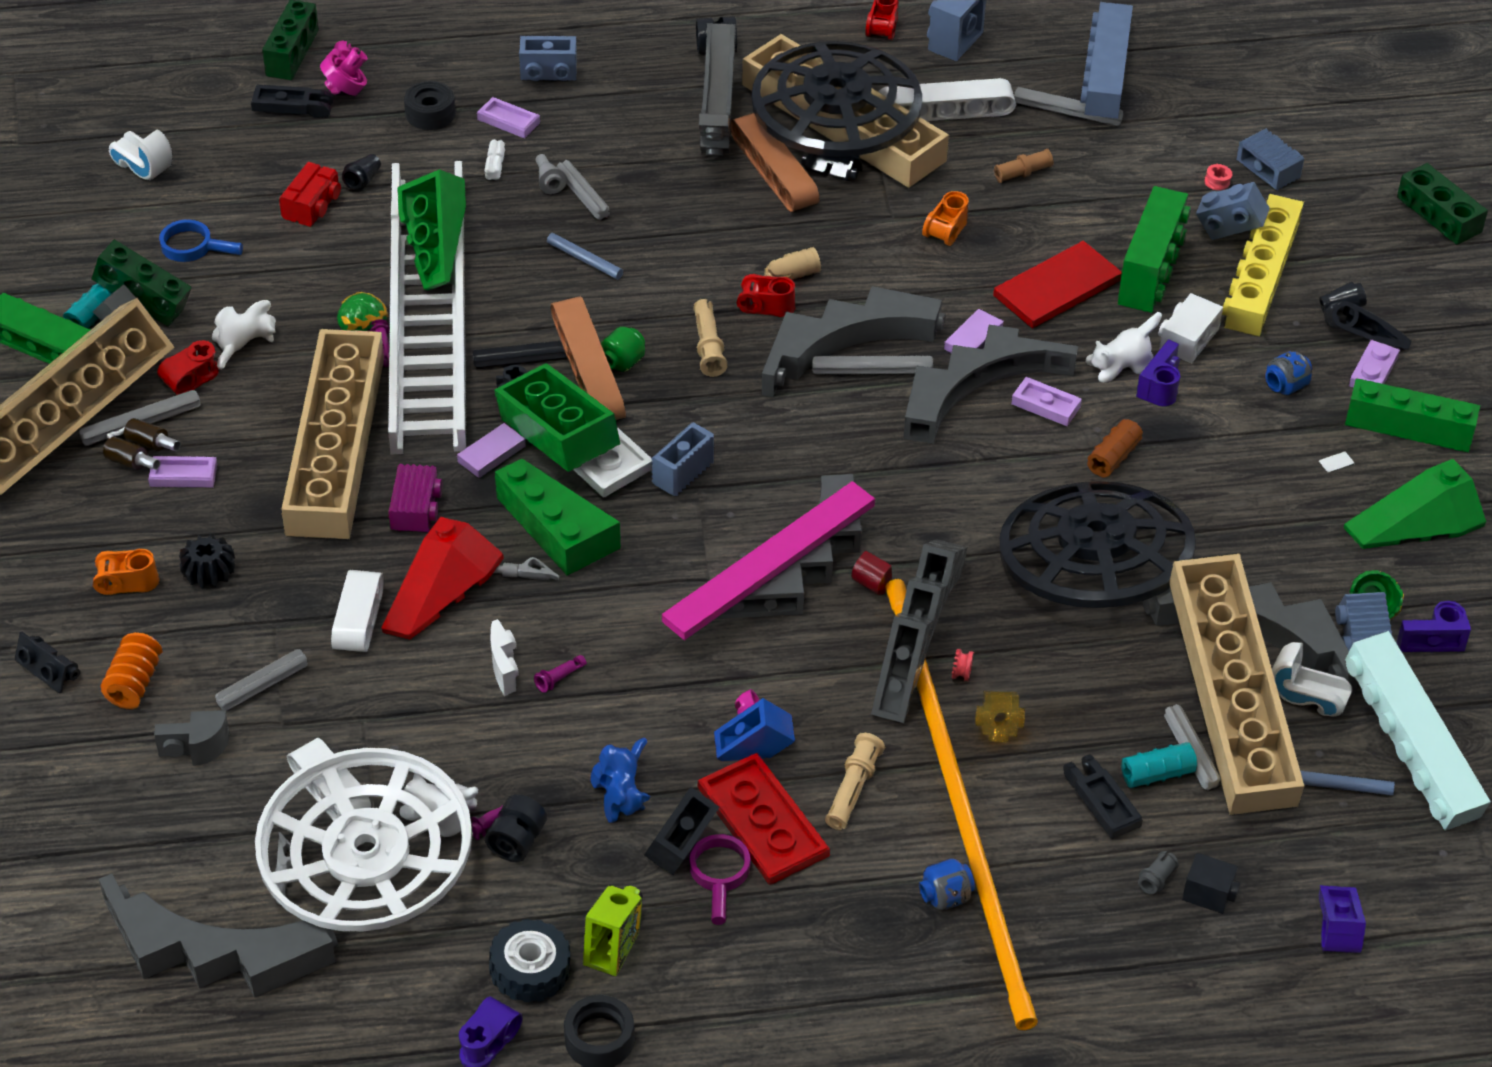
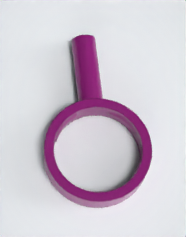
[690,834,750,925]

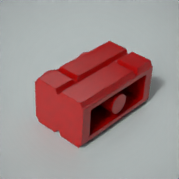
[279,162,341,227]

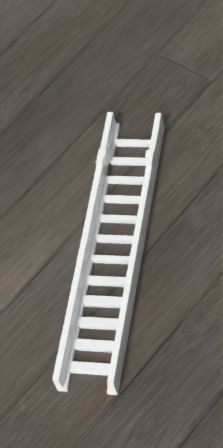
[388,161,466,454]

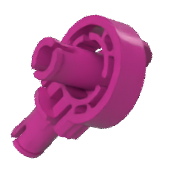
[320,41,368,96]

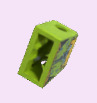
[583,886,643,976]

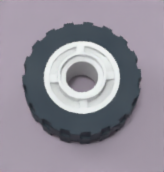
[489,919,571,1002]

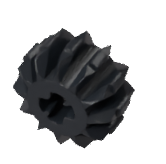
[179,533,235,589]

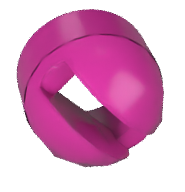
[735,689,760,715]

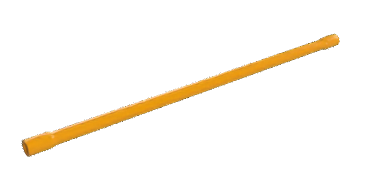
[885,579,1038,1030]

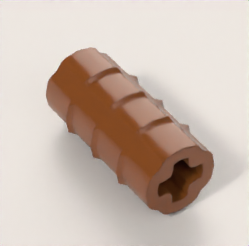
[1087,419,1143,477]

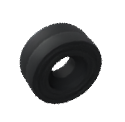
[404,81,456,130]

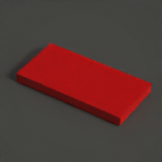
[993,240,1122,329]
[697,753,830,885]

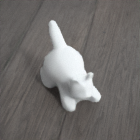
[212,300,276,370]
[1085,312,1162,383]
[400,773,478,837]

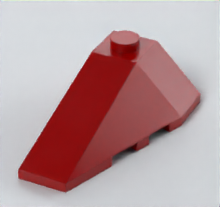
[381,517,504,640]

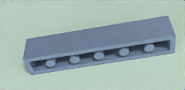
[1080,2,1133,119]

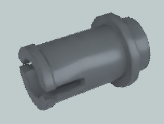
[1138,851,1179,894]

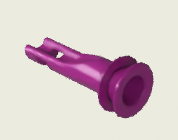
[370,319,390,367]
[534,655,587,693]
[471,805,503,840]

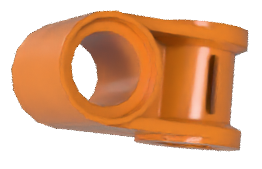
[922,191,969,246]
[93,549,160,595]

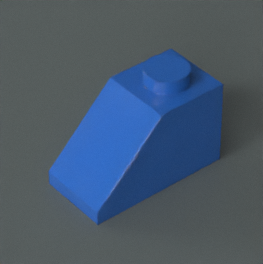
[714,698,795,761]

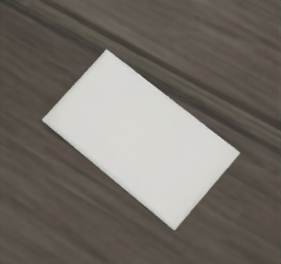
[1319,452,1354,472]

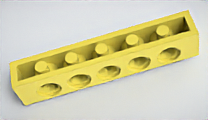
[1222,194,1304,337]

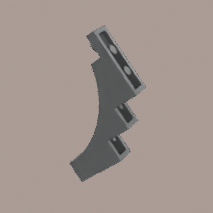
[762,286,946,397]
[716,474,861,619]
[871,539,968,723]
[1142,582,1358,695]
[99,874,338,998]

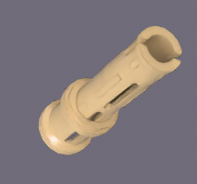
[693,299,727,377]
[825,733,885,830]

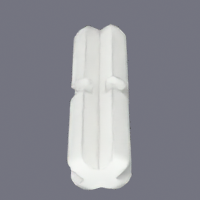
[484,140,505,180]

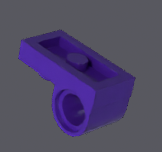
[1136,339,1181,406]
[1397,600,1471,652]
[1319,885,1366,953]

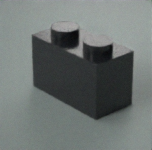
[644,787,720,875]

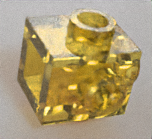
[975,691,1025,742]

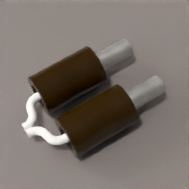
[103,418,181,470]

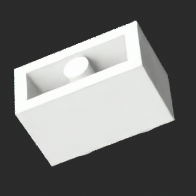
[1158,293,1223,364]

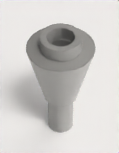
[535,154,567,194]

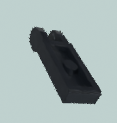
[251,84,334,118]
[1063,754,1143,839]

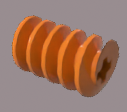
[101,632,163,709]

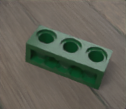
[262,0,319,80]
[1397,163,1488,245]
[91,239,192,327]

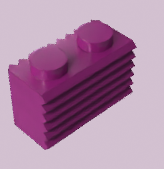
[389,464,443,532]

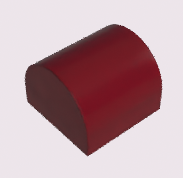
[851,551,892,595]

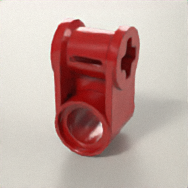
[865,0,899,40]
[736,274,795,317]
[157,340,219,395]

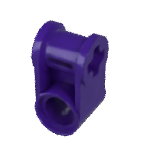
[459,996,523,1067]

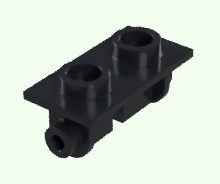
[801,153,863,181]
[15,632,80,694]

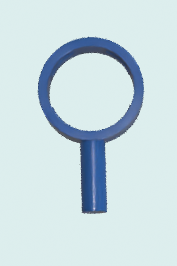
[159,220,243,262]

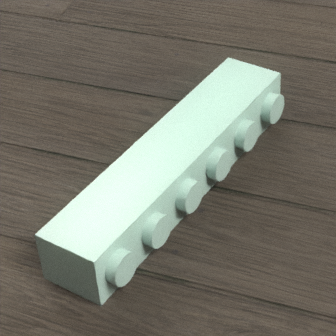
[1345,631,1491,831]

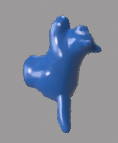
[591,738,650,823]

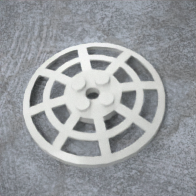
[255,748,472,932]

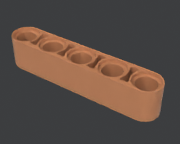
[730,113,819,212]
[551,296,626,420]

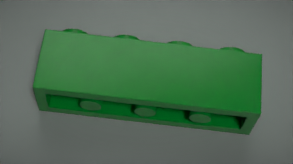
[0,293,91,364]
[1345,378,1480,453]

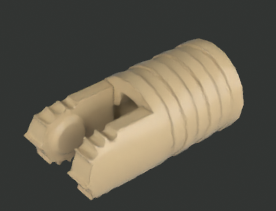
[764,247,821,280]

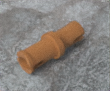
[994,149,1054,183]

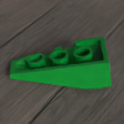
[397,169,466,291]
[1344,459,1486,549]

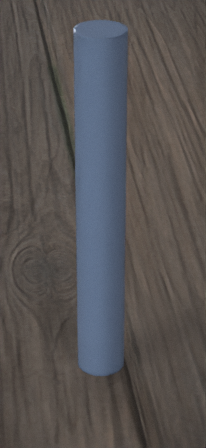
[547,233,623,280]
[1300,771,1395,795]

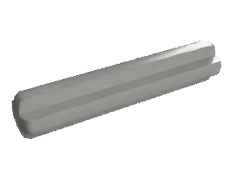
[557,160,610,220]
[215,649,308,711]
[1164,704,1221,790]

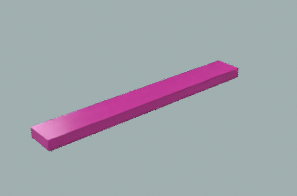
[662,481,875,641]

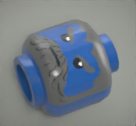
[1265,350,1312,395]
[919,859,975,911]

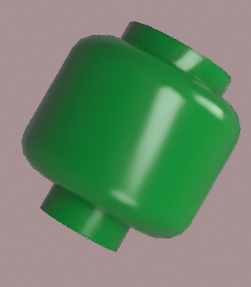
[601,326,645,372]

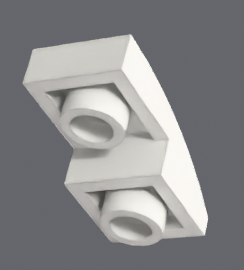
[491,619,519,696]

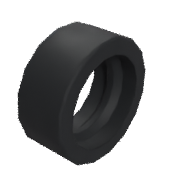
[564,994,635,1067]

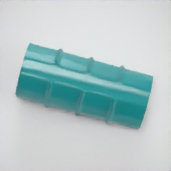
[63,283,113,328]
[1121,742,1197,788]

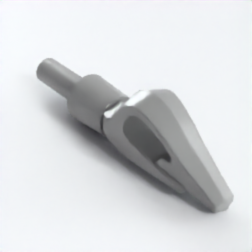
[493,557,560,580]
[275,832,292,904]

